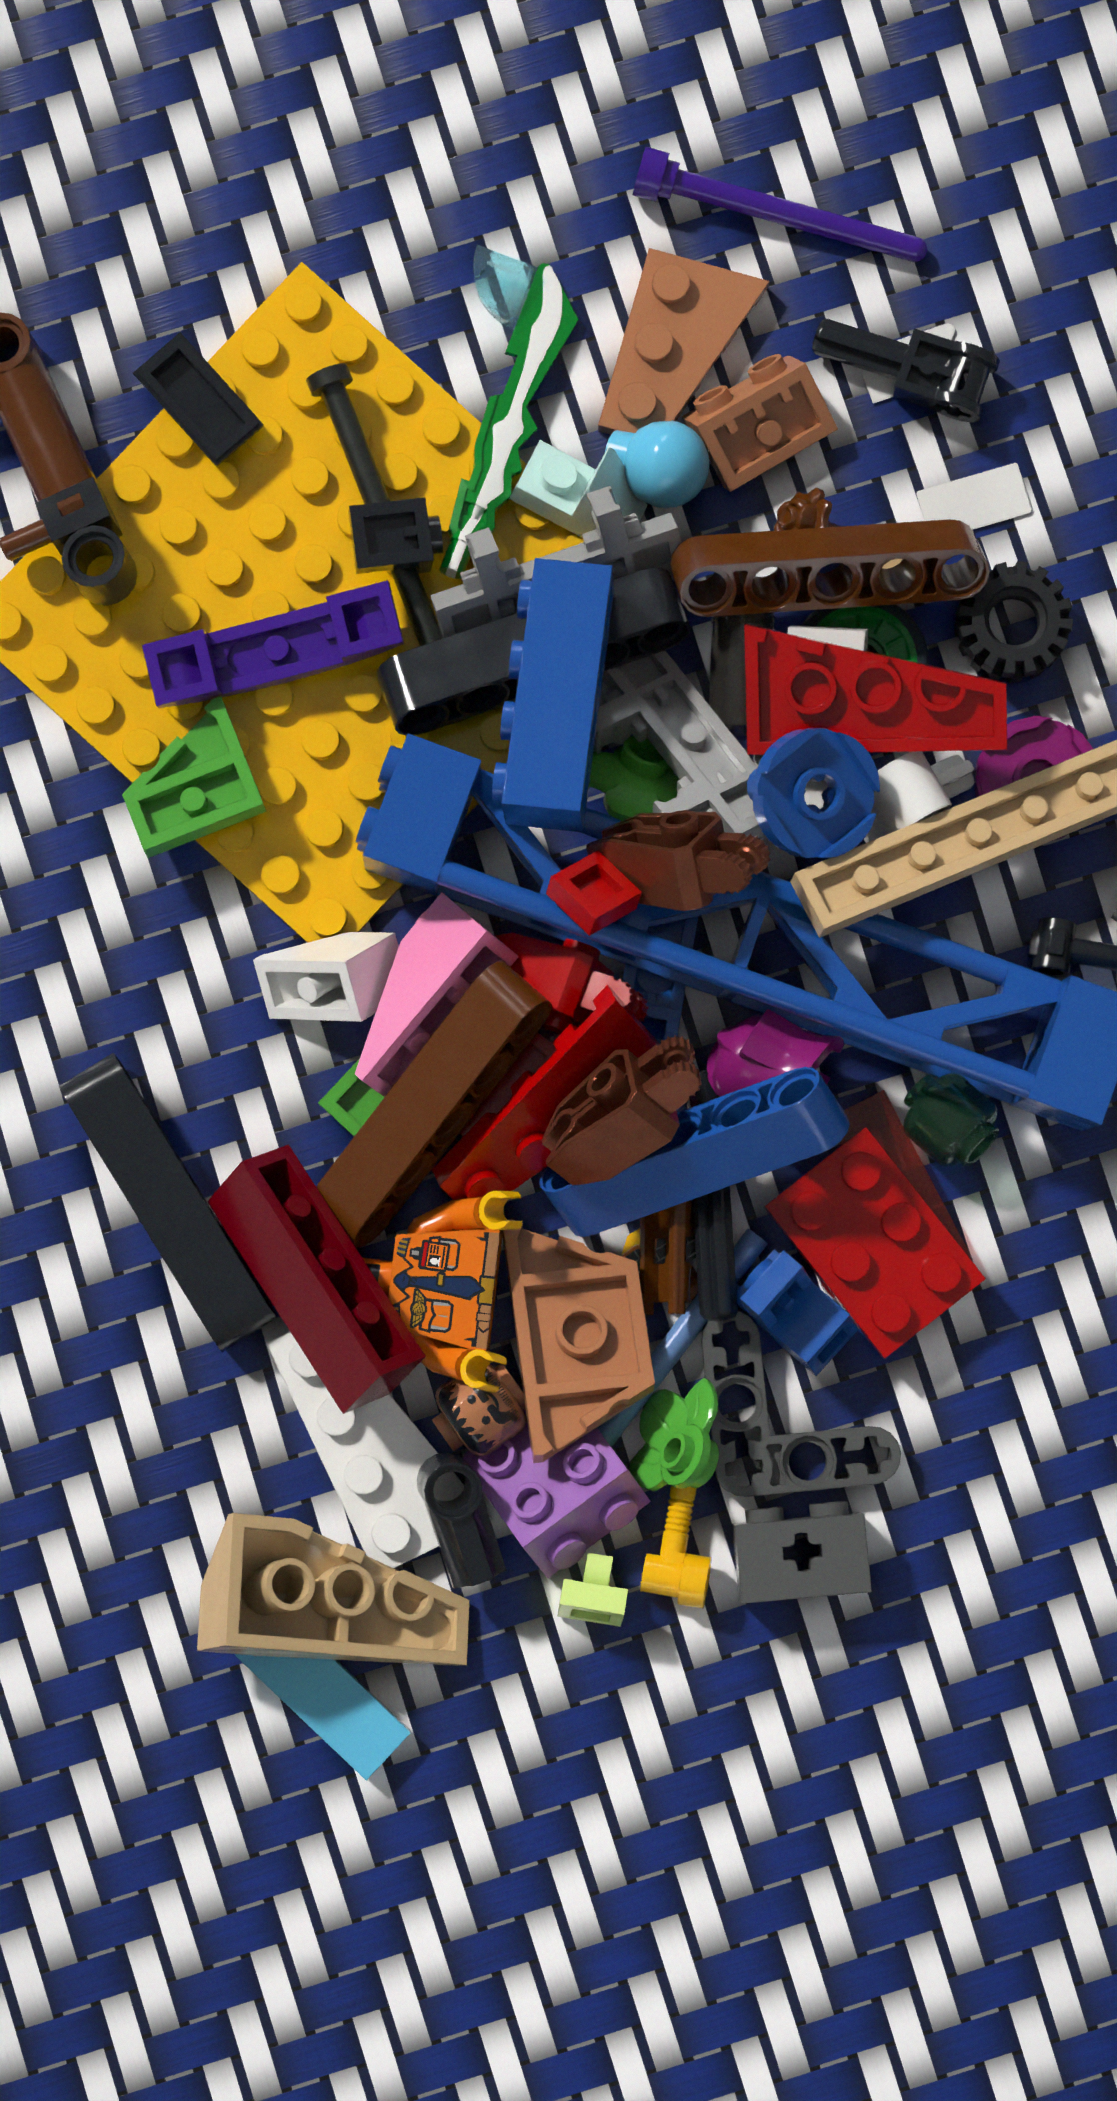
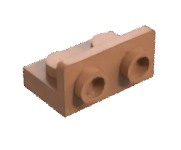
[682,354,838,492]

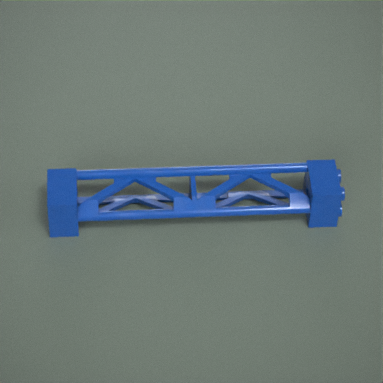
[355,733,1117,1131]

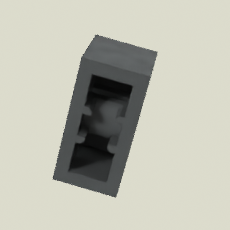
[732,1501,872,1604]

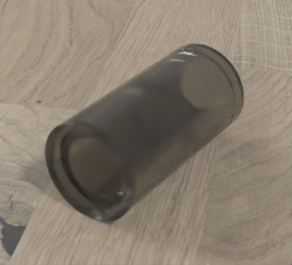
[709,612,775,736]

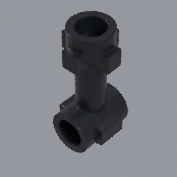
[1028,917,1117,983]

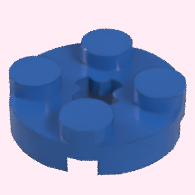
[747,728,880,858]

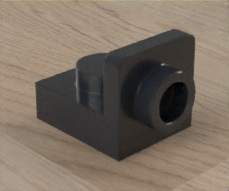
[348,497,443,574]

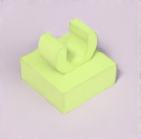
[557,1553,628,1627]

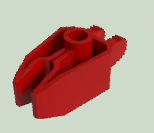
[496,933,649,1034]

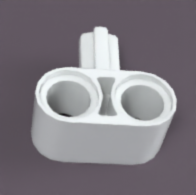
[864,751,975,843]

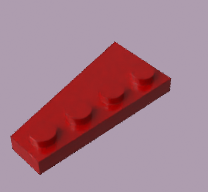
[744,624,1007,755]
[432,984,660,1200]

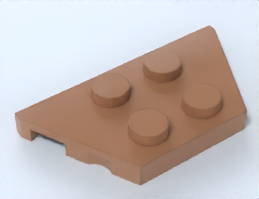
[502,1219,655,1463]

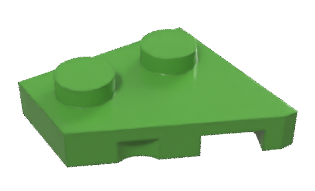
[122,696,267,858]

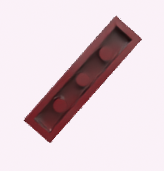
[207,1144,426,1414]

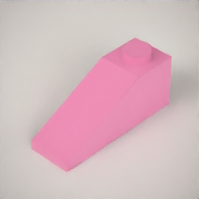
[355,892,519,1097]

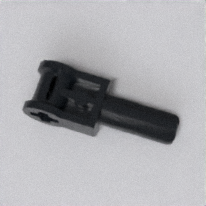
[812,319,1000,422]

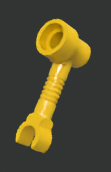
[640,1486,712,1609]

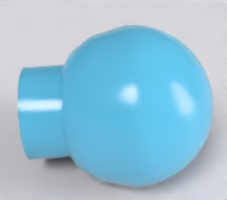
[605,421,709,509]

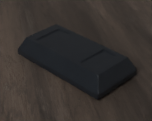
[133,332,264,467]

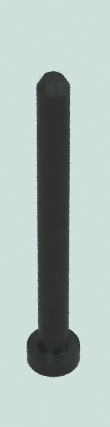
[306,363,443,646]

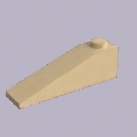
[197,1513,470,1666]

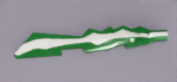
[439,263,579,579]

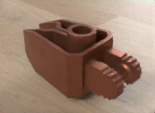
[586,810,771,911]
[542,1035,702,1185]

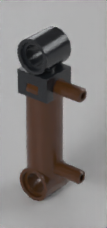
[0,312,138,606]

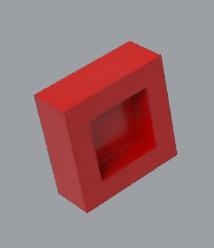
[546,850,642,936]

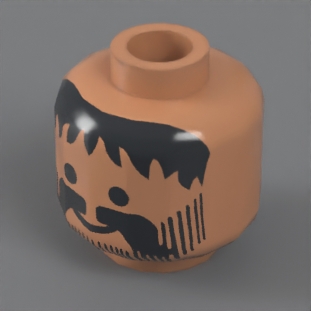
[432,1364,527,1456]

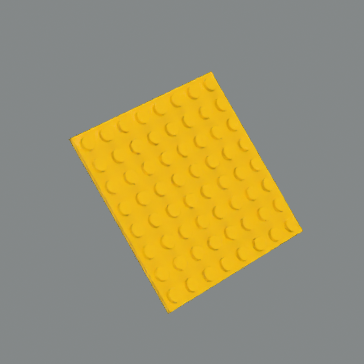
[0,262,583,943]

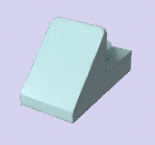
[509,440,647,538]

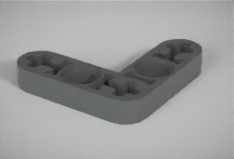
[701,1311,901,1497]

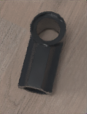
[416,1452,507,1589]

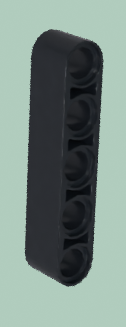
[376,568,691,736]
[59,1052,277,1352]

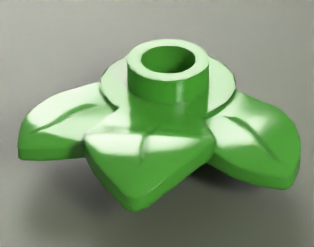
[589,736,680,821]
[629,1378,719,1491]

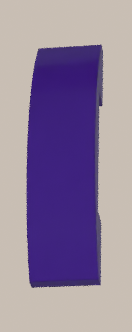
[142,580,404,708]

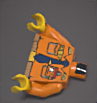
[362,1191,522,1393]

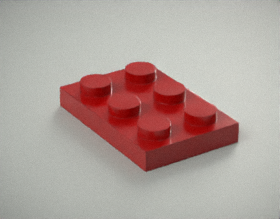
[764,1127,986,1359]

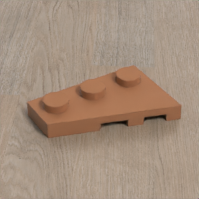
[598,248,769,435]

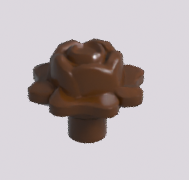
[774,488,839,531]

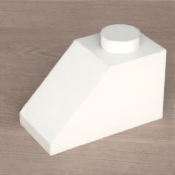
[253,932,399,1022]

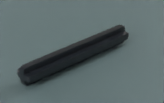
[687,1070,738,1321]

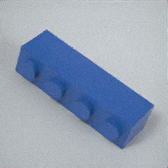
[492,558,615,832]

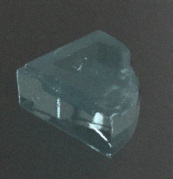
[473,245,536,329]

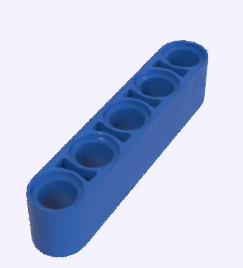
[540,1067,850,1237]

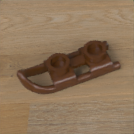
[640,1200,698,1315]

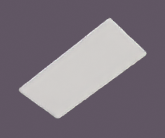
[916,463,1032,530]

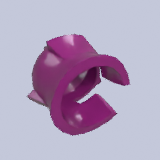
[707,1009,845,1097]

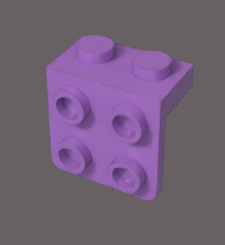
[463,1409,651,1578]

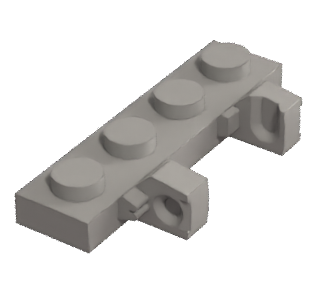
[430,486,682,638]
[594,651,765,839]

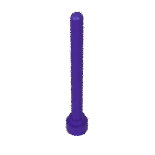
[632,146,927,262]

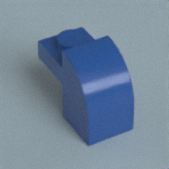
[737,1249,859,1376]

